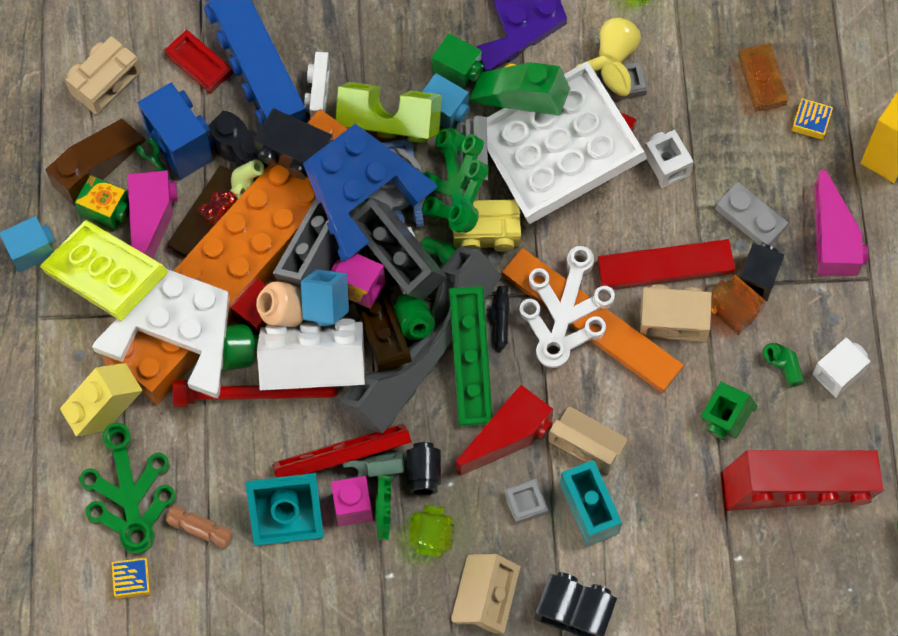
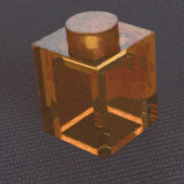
[711,275,766,335]

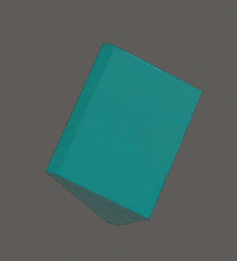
[245,473,324,546]

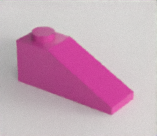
[128,170,178,259]
[814,170,868,276]

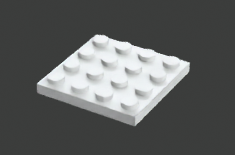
[487,61,647,225]

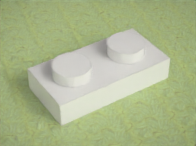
[304,52,330,118]

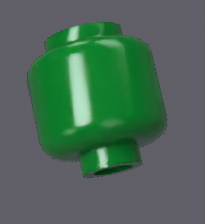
[222,324,259,371]

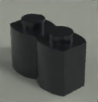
[208,111,269,181]
[534,572,617,636]

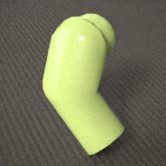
[230,159,264,201]

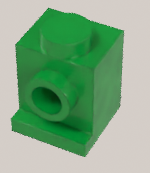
[700,381,758,440]

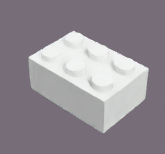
[257,319,365,390]

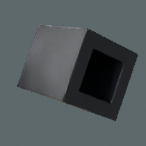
[740,243,785,301]

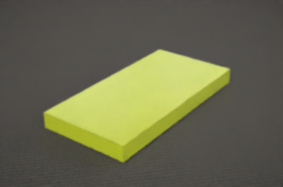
[40,220,168,321]

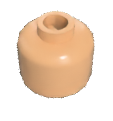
[257,281,303,328]

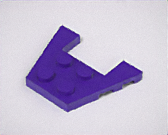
[477,0,567,72]

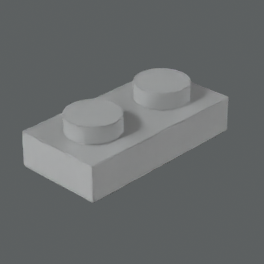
[715,182,789,245]

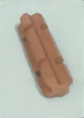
[166,505,233,548]

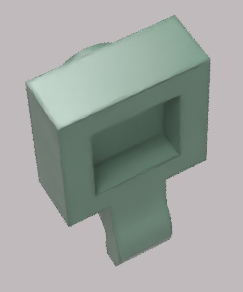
[343,451,405,479]

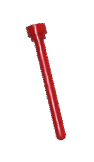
[173,380,339,407]

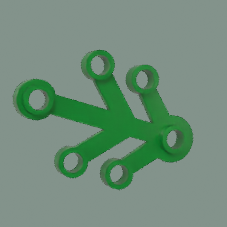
[422,128,488,233]
[79,423,177,554]

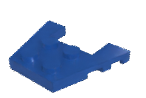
[303,124,438,262]

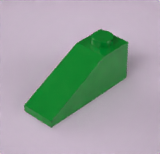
[469,62,571,116]

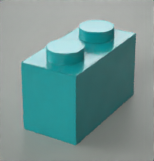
[560,460,622,547]

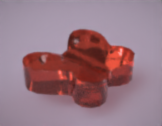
[198,191,238,226]

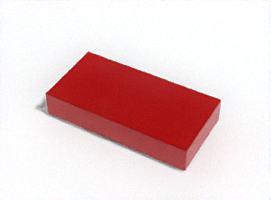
[164,29,233,94]

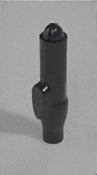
[491,286,510,350]

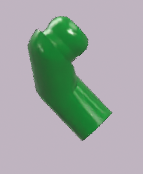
[421,236,456,269]
[762,343,804,387]

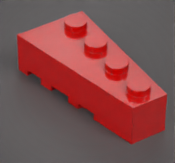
[722,450,884,511]

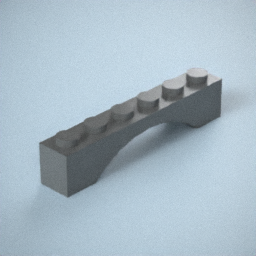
[339,246,502,433]

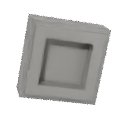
[504,479,548,525]

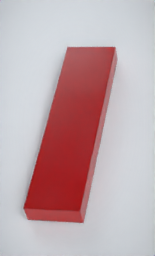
[597,239,735,290]
[272,424,412,478]

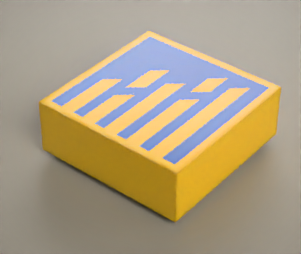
[792,98,833,140]
[111,558,151,599]

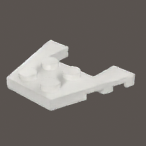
[92,269,230,399]

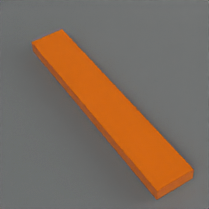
[502,248,684,394]

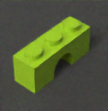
[336,82,442,143]

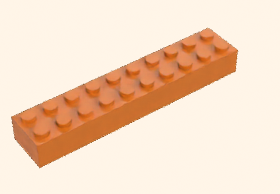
[101,109,347,405]

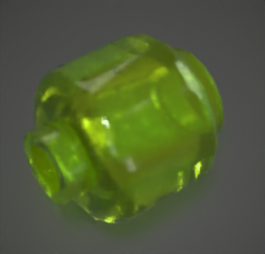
[407,505,456,557]

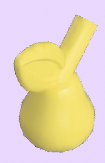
[576,18,641,97]

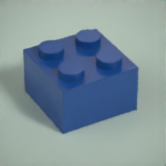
[137,82,214,180]

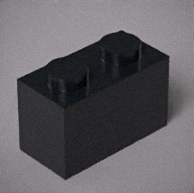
[254,108,333,180]

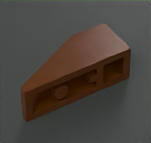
[45,118,146,206]

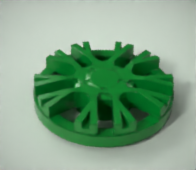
[375,474,391,541]

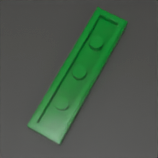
[449,286,493,426]

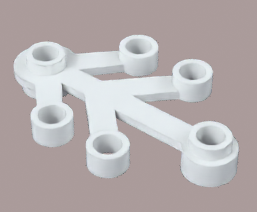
[520,246,615,368]

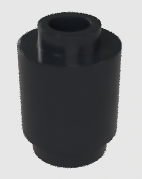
[406,442,441,495]

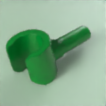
[136,139,172,179]

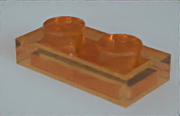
[738,43,788,112]

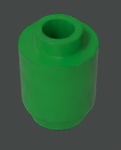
[394,294,435,340]

